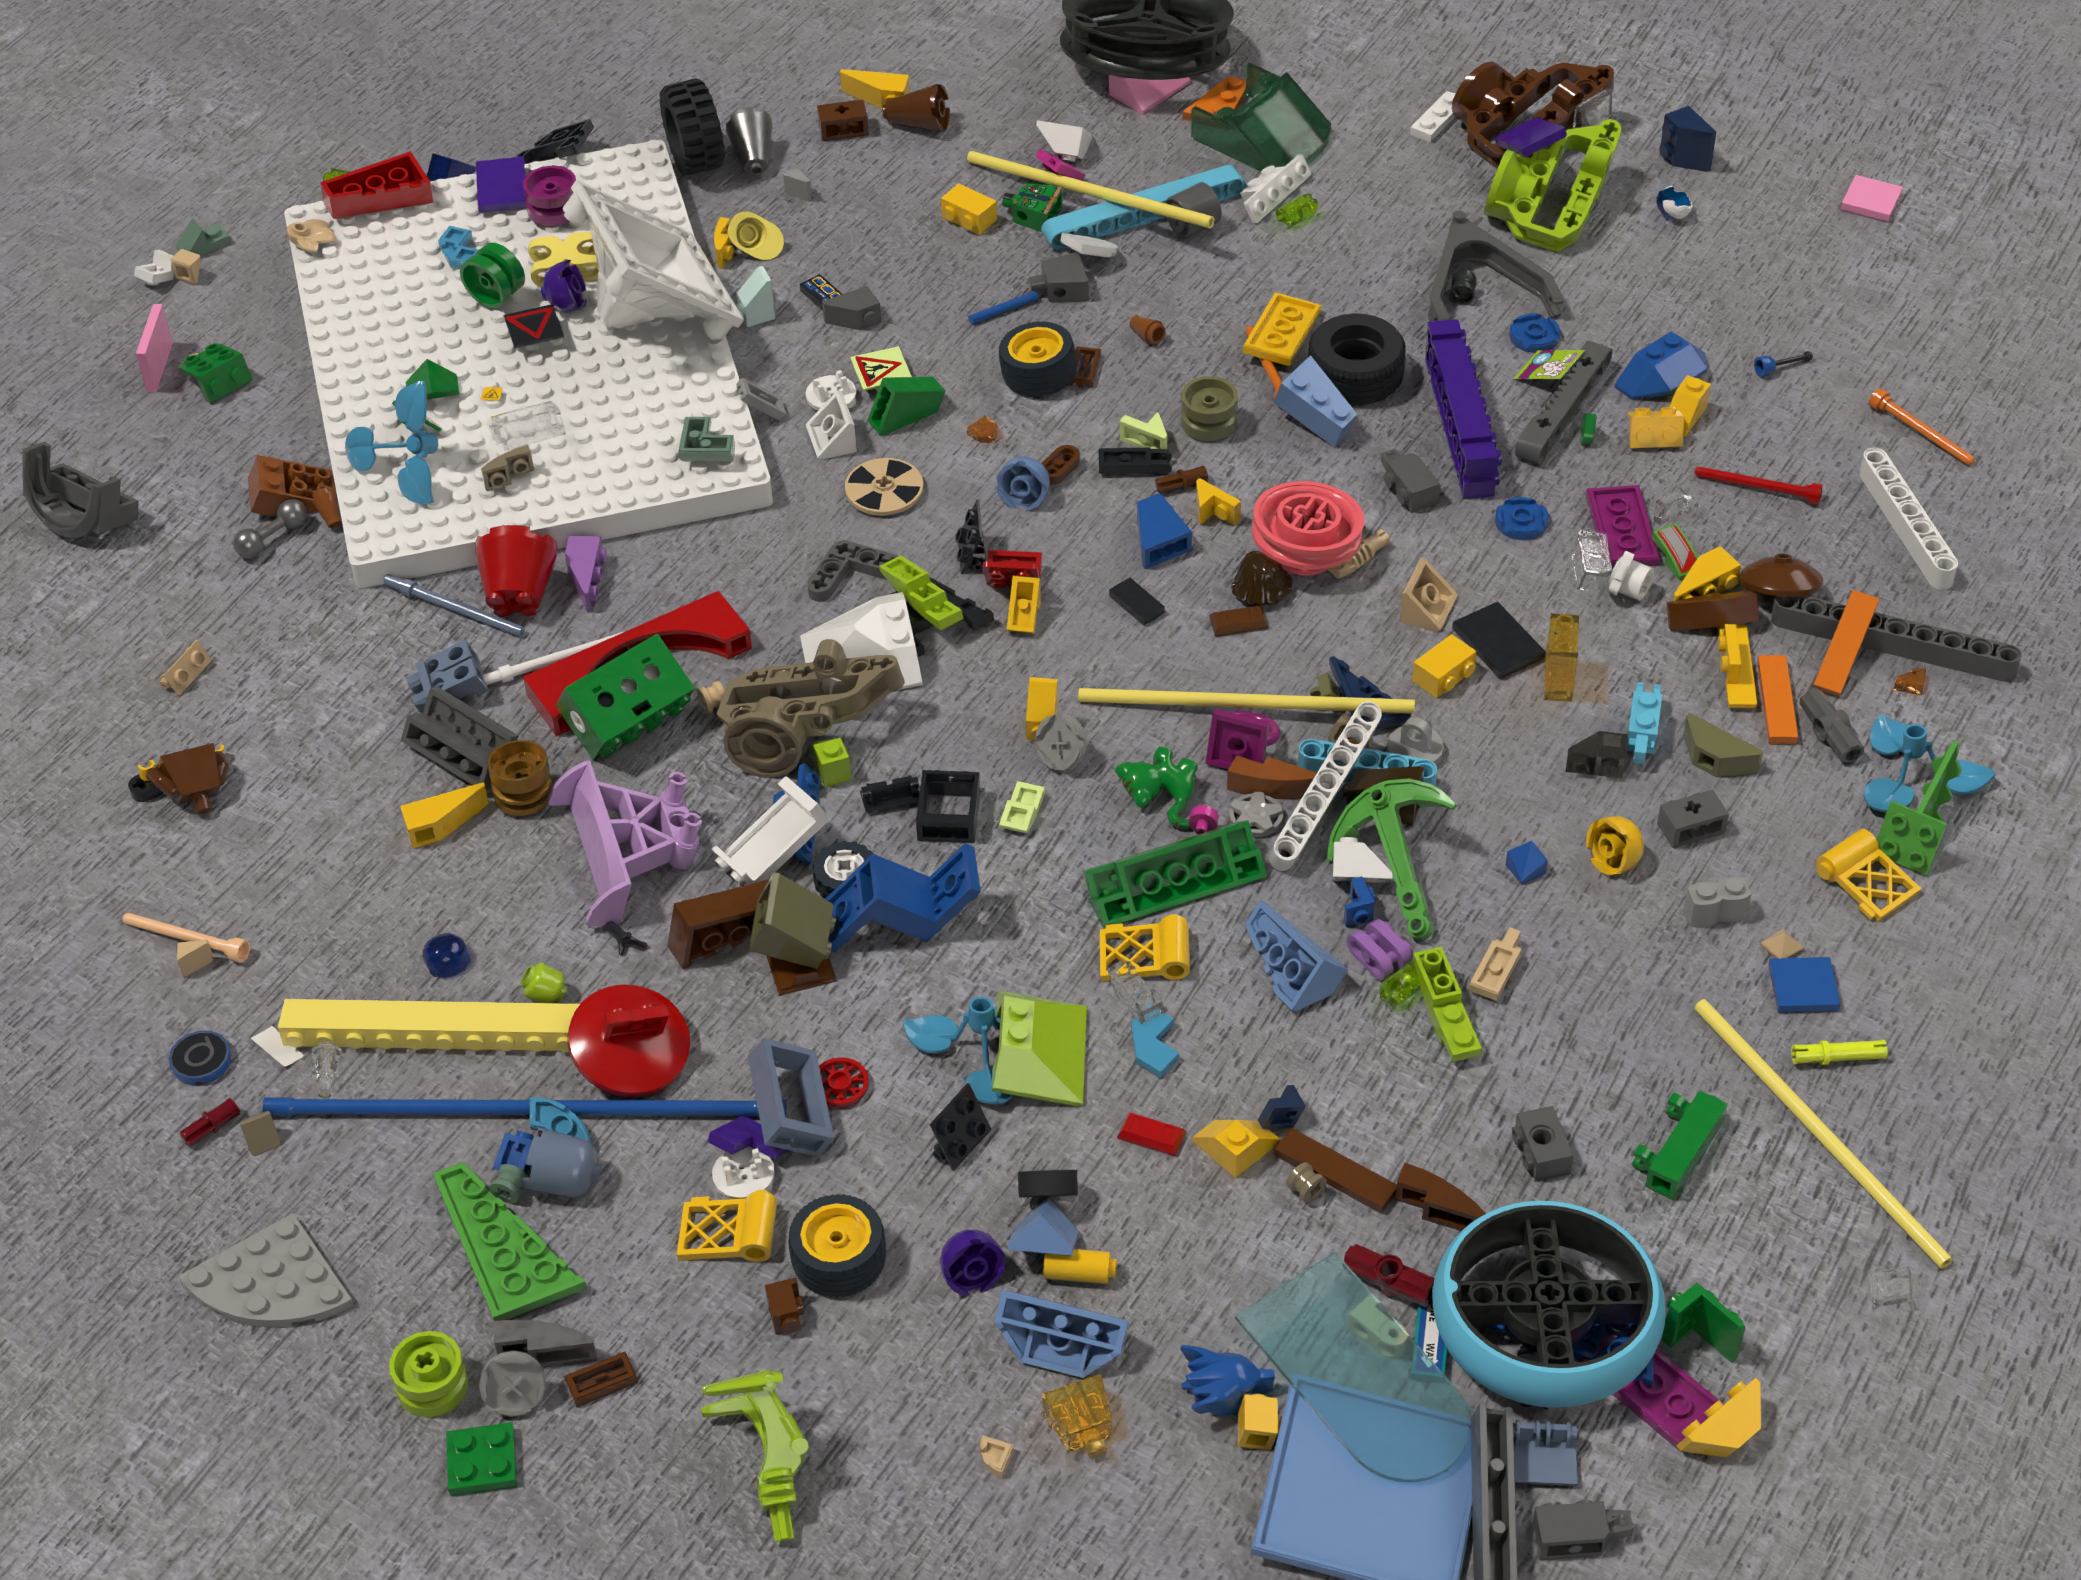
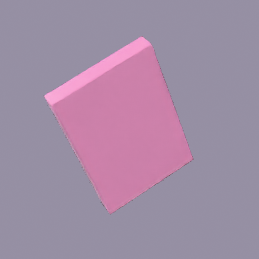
[136,304,173,392]

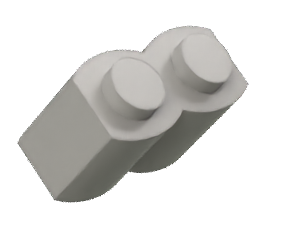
[1683,877,1751,928]

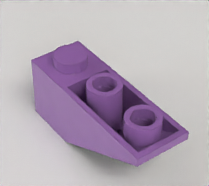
[565,536,607,612]

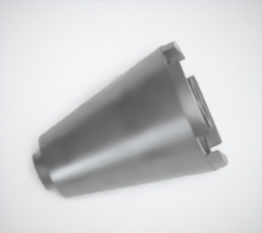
[725,108,773,175]

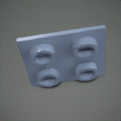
[1513,1420,1578,1486]

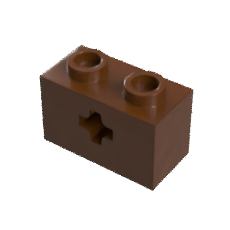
[817,99,869,141]

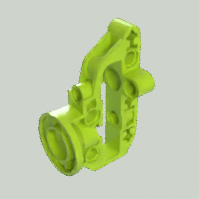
[1484,119,1621,252]

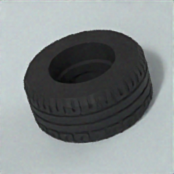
[1308,313,1406,405]

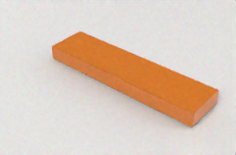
[1813,590,1880,697]
[1757,655,1798,744]

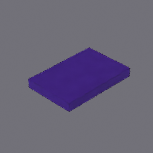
[1495,117,1567,157]
[476,156,527,213]

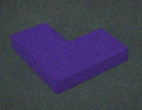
[708,1115,790,1159]

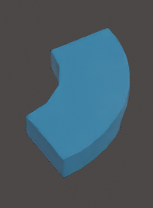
[530,1097,592,1144]

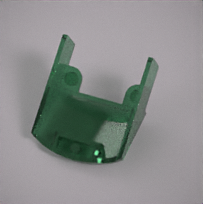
[1191,63,1331,171]

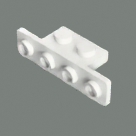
[1240,154,1311,223]

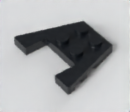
[517,119,594,164]
[889,577,994,657]

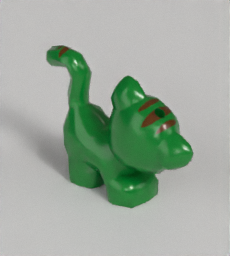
[1115,746,1198,830]

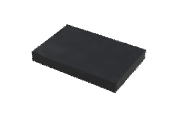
[1452,601,1546,679]

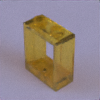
[1544,613,1579,702]

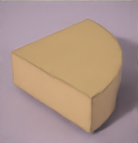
[980,1435,1014,1478]

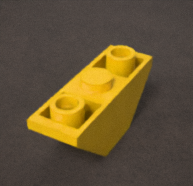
[1676,1378,1761,1458]

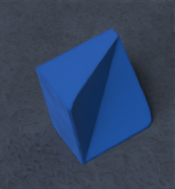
[1505,840,1548,884]

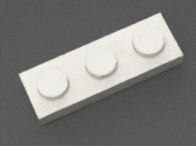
[1410,91,1456,143]

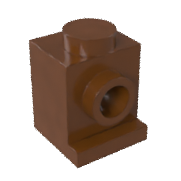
[765,1278,805,1335]

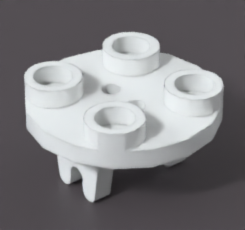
[806,370,857,410]
[712,1147,775,1200]

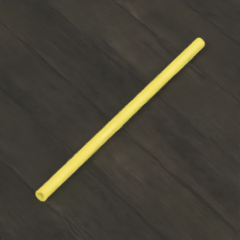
[967,151,1215,229]
[1078,688,1415,714]
[1694,999,1953,1269]

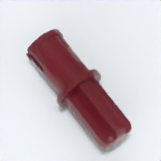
[179,1098,240,1146]

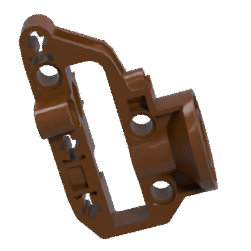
[1451,61,1614,169]

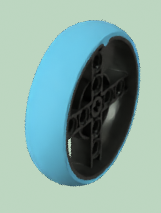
[1432,1201,1666,1408]

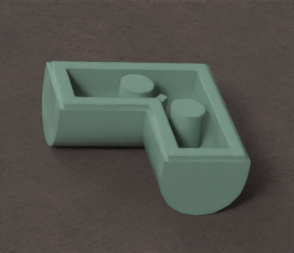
[678,417,735,462]

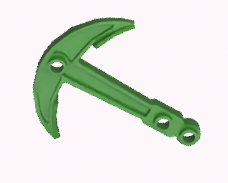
[1327,778,1457,941]

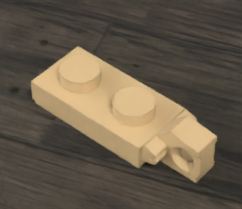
[1469,927,1522,1001]

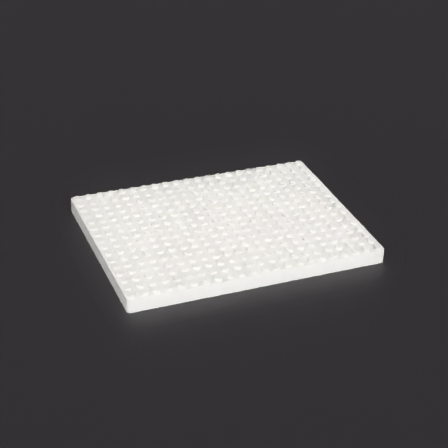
[284,140,773,588]

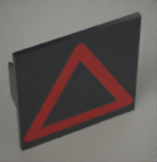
[503,304,564,348]

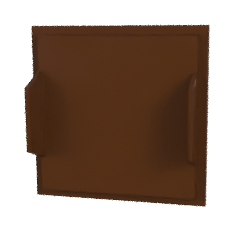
[766,955,837,996]

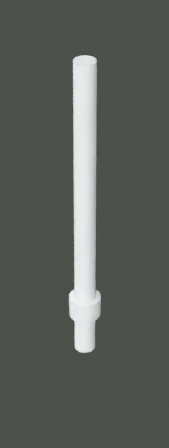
[484,631,625,685]

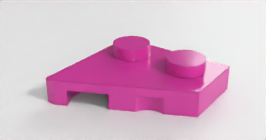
[1035,149,1085,181]

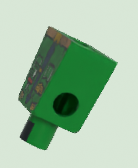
[1002,183,1063,232]

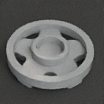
[1229,792,1283,837]

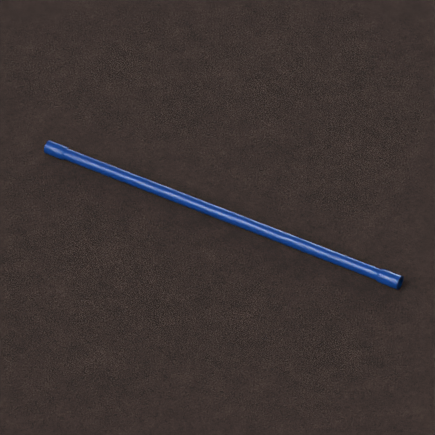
[263,1097,787,1118]

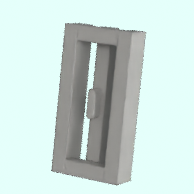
[736,377,786,421]

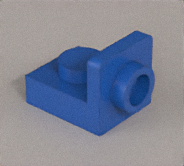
[493,1130,534,1174]

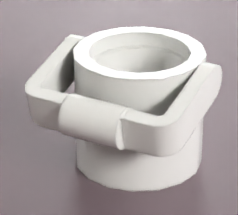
[1607,551,1654,601]

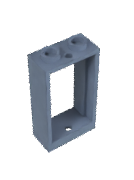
[748,1038,834,1157]

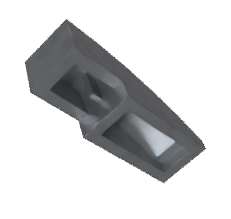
[494,1320,597,1367]

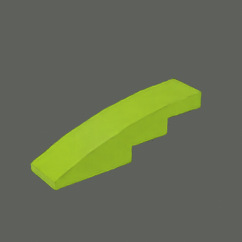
[879,555,964,630]

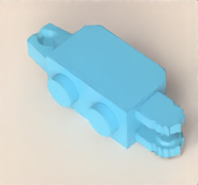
[1626,682,1662,765]

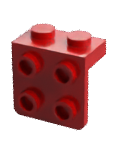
[983,550,1042,588]

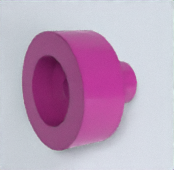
[1189,805,1219,835]

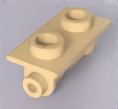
[159,639,212,696]

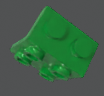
[178,343,253,403]
[1661,1282,1746,1362]

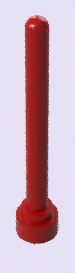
[1694,467,1823,505]

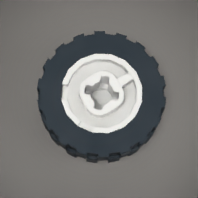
[812,841,873,899]

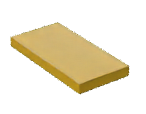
[1242,293,1322,366]

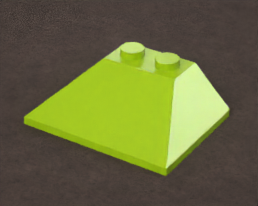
[991,990,1087,1107]

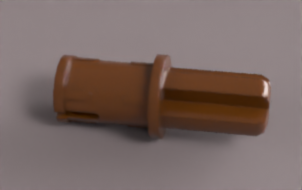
[1155,465,1208,493]

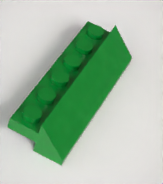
[1083,820,1267,928]

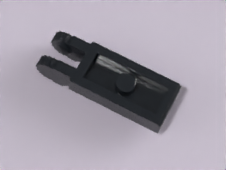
[1099,447,1172,475]

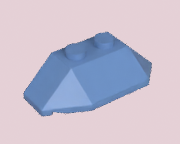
[994,1290,1129,1378]

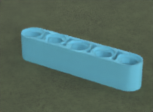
[1298,739,1437,787]

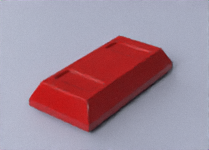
[1117,1112,1186,1156]

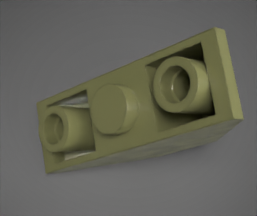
[1683,713,1763,777]

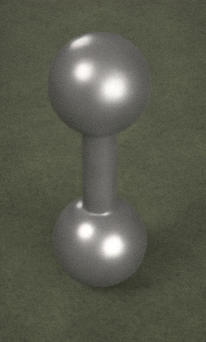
[233,499,307,559]

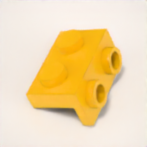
[1627,407,1684,448]

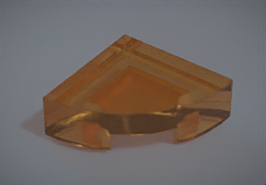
[1893,668,1926,695]

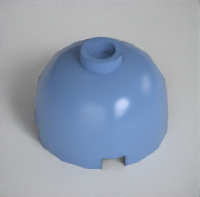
[996,457,1050,511]

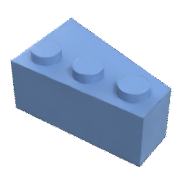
[1273,355,1357,447]

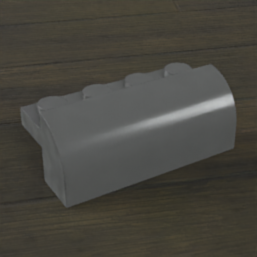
[401,687,519,789]

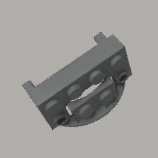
[22,442,139,538]

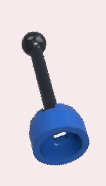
[1754,351,1813,377]

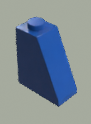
[1137,493,1192,569]

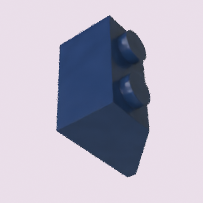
[1659,106,1716,172]

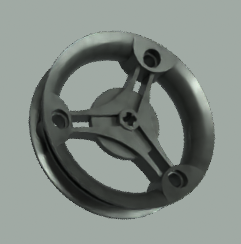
[1060,0,1234,80]

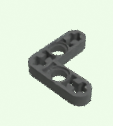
[807,540,898,602]

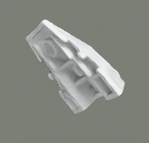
[800,592,923,690]

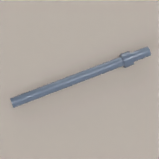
[384,574,525,637]

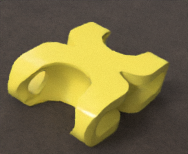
[528,232,599,286]

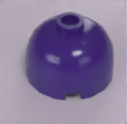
[541,260,587,312]
[939,1229,1005,1295]

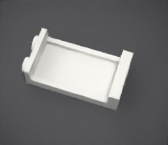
[712,776,830,887]

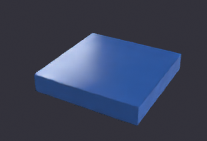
[1768,957,1840,1013]

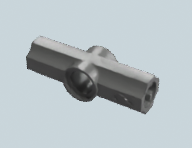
[1799,687,1864,764]

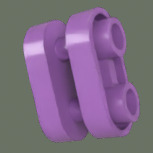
[1347,919,1413,980]

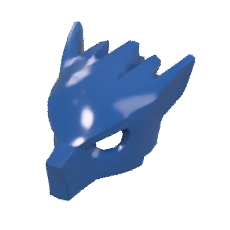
[1180,1345,1275,1417]

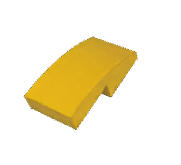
[714,217,734,269]

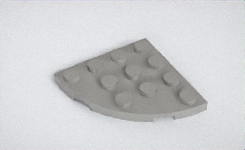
[178,1213,354,1328]

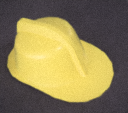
[728,211,784,260]

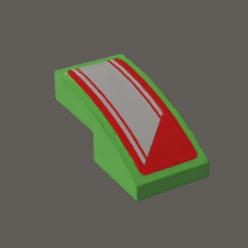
[1652,523,1698,581]

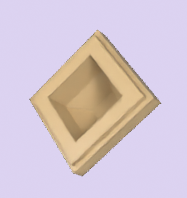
[1760,929,1804,958]

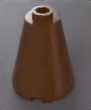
[882,84,950,132]

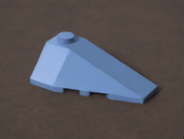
[1245,900,1348,1012]

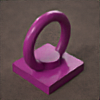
[1205,709,1281,769]

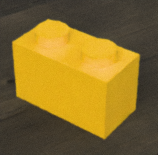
[941,183,997,235]
[1412,634,1476,698]

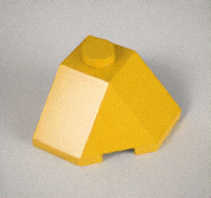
[1192,1120,1280,1178]

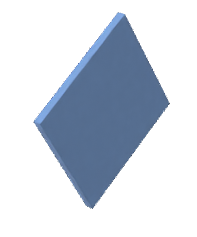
[1250,1374,1472,1580]

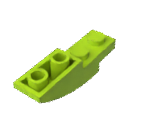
[1413,946,1482,1062]

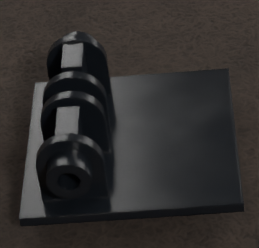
[955,500,986,574]
[929,1083,991,1171]

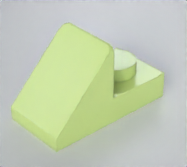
[1120,412,1167,449]

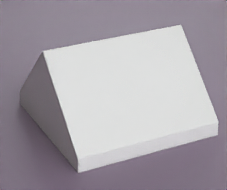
[805,390,857,460]

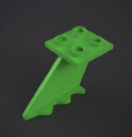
[1877,740,1962,876]

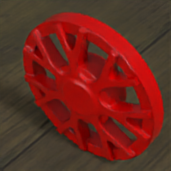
[819,1057,869,1108]

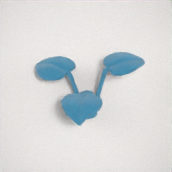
[345,381,438,504]
[1864,713,1996,813]
[903,997,1013,1104]

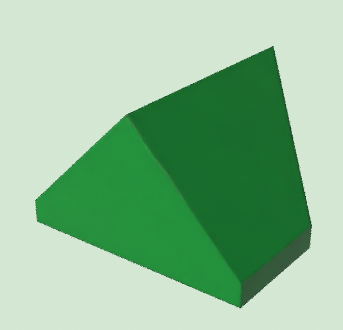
[405,359,460,400]

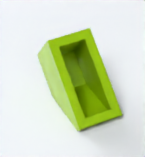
[807,737,851,788]

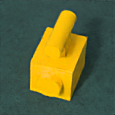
[1238,1394,1285,1450]

